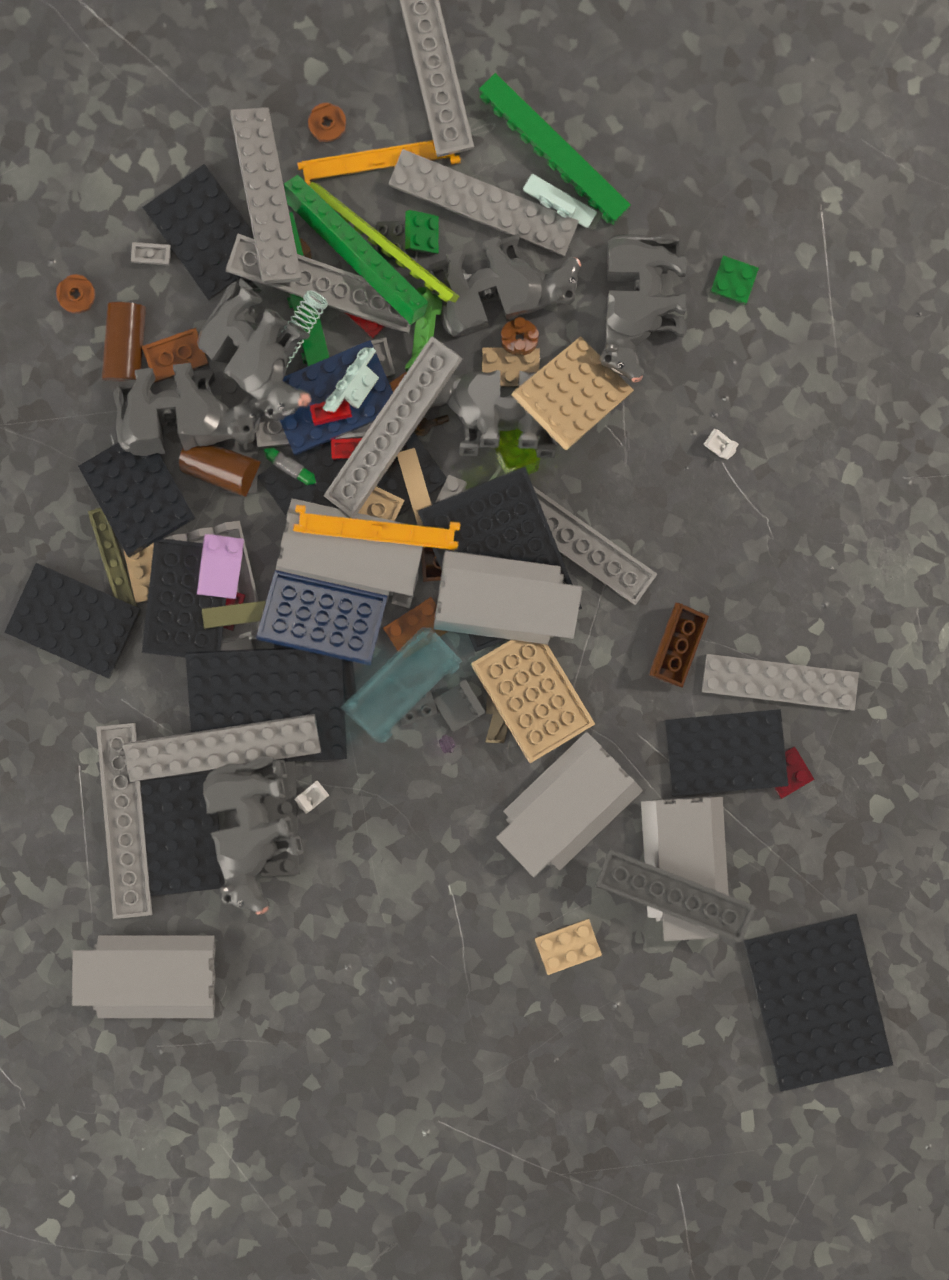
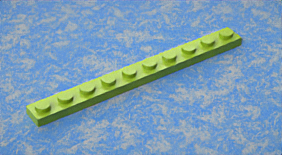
[309,182,460,303]

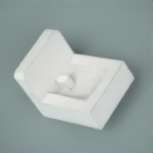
[704,429,739,459]
[295,781,329,814]

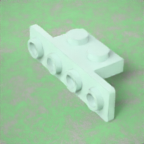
[523,174,597,228]
[323,348,379,412]

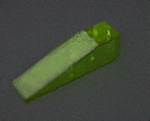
[494,429,540,475]

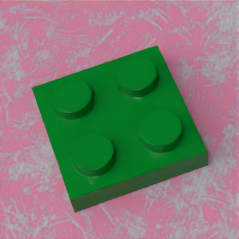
[405,210,439,255]
[710,255,759,305]

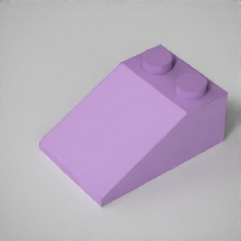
[197,534,244,599]

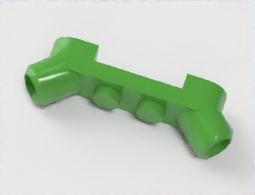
[405,287,442,372]

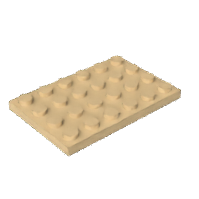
[512,336,634,450]
[471,640,595,763]

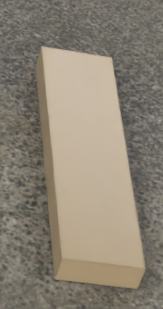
[397,448,431,526]

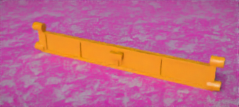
[297,140,461,185]
[293,505,460,549]

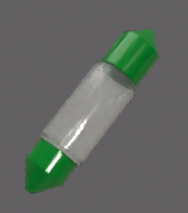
[264,448,316,485]

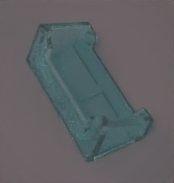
[341,627,462,743]

